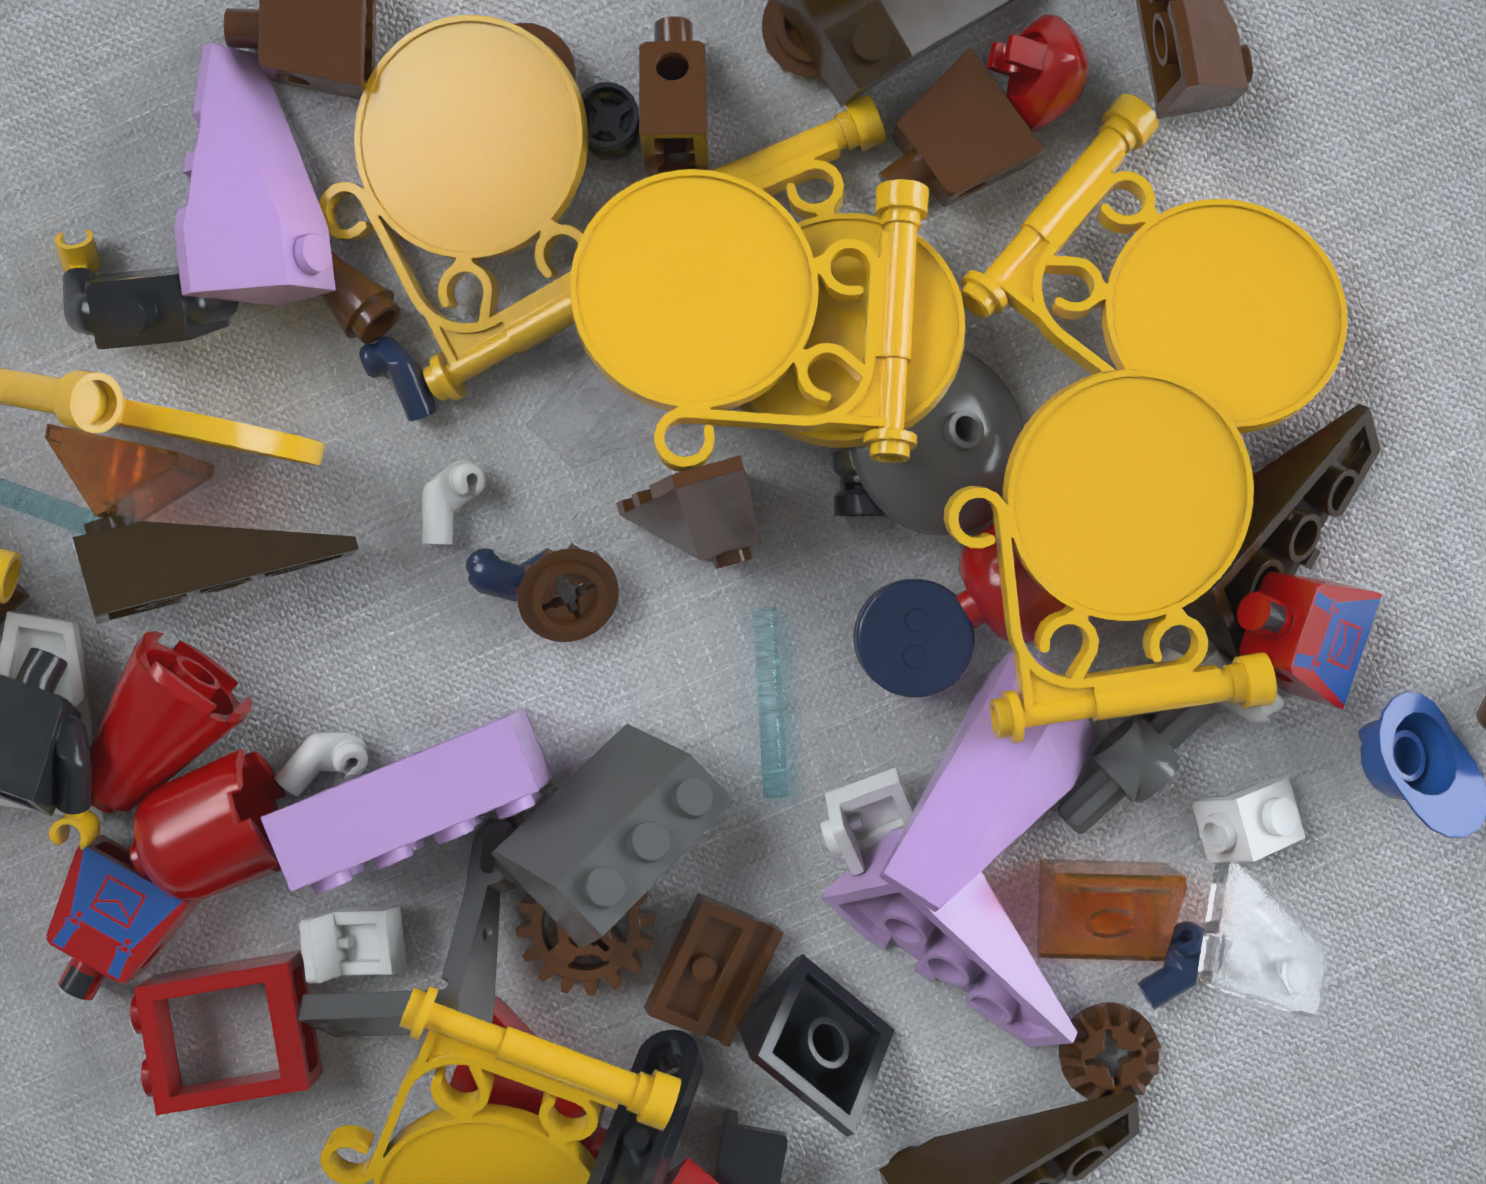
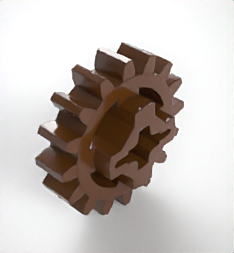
[516,890,656,996]

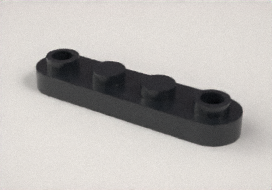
[587,1030,703,1184]

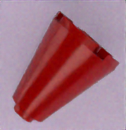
[89,631,252,813]

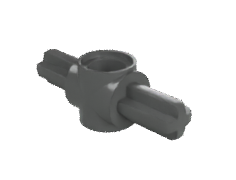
[1057,703,1215,834]

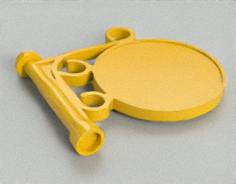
[319,15,589,402]
[712,94,965,448]
[960,94,1348,433]
[570,169,929,472]
[0,368,326,466]
[943,369,1277,743]
[320,985,681,1184]

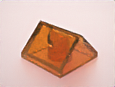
[45,424,215,524]
[1037,859,1187,961]

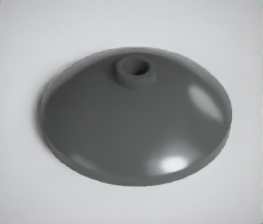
[850,350,1023,536]

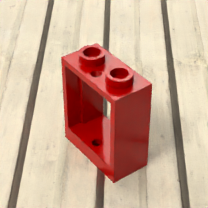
[130,950,323,1116]

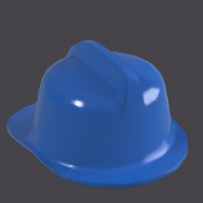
[1358,692,1486,838]

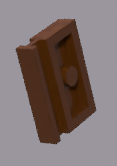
[644,893,784,1047]

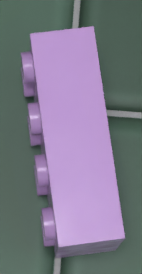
[261,708,553,895]

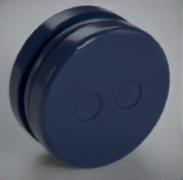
[853,579,975,698]

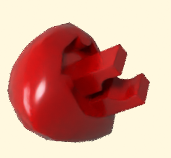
[987,14,1090,132]

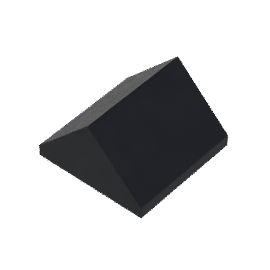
[737,954,895,1137]

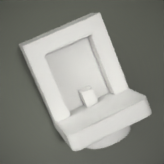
[820,768,914,876]
[1193,777,1306,862]
[299,905,408,983]

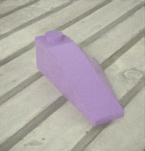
[174,42,336,306]
[879,649,1097,912]
[821,827,1078,1047]

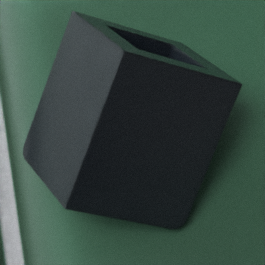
[713,1109,788,1184]

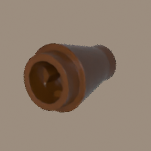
[321,251,400,344]

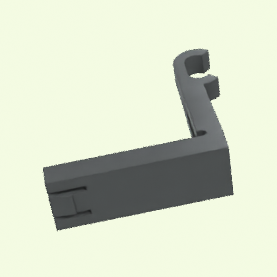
[298,820,517,1037]

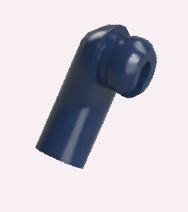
[359,336,438,421]
[465,548,561,602]
[1137,921,1209,1010]

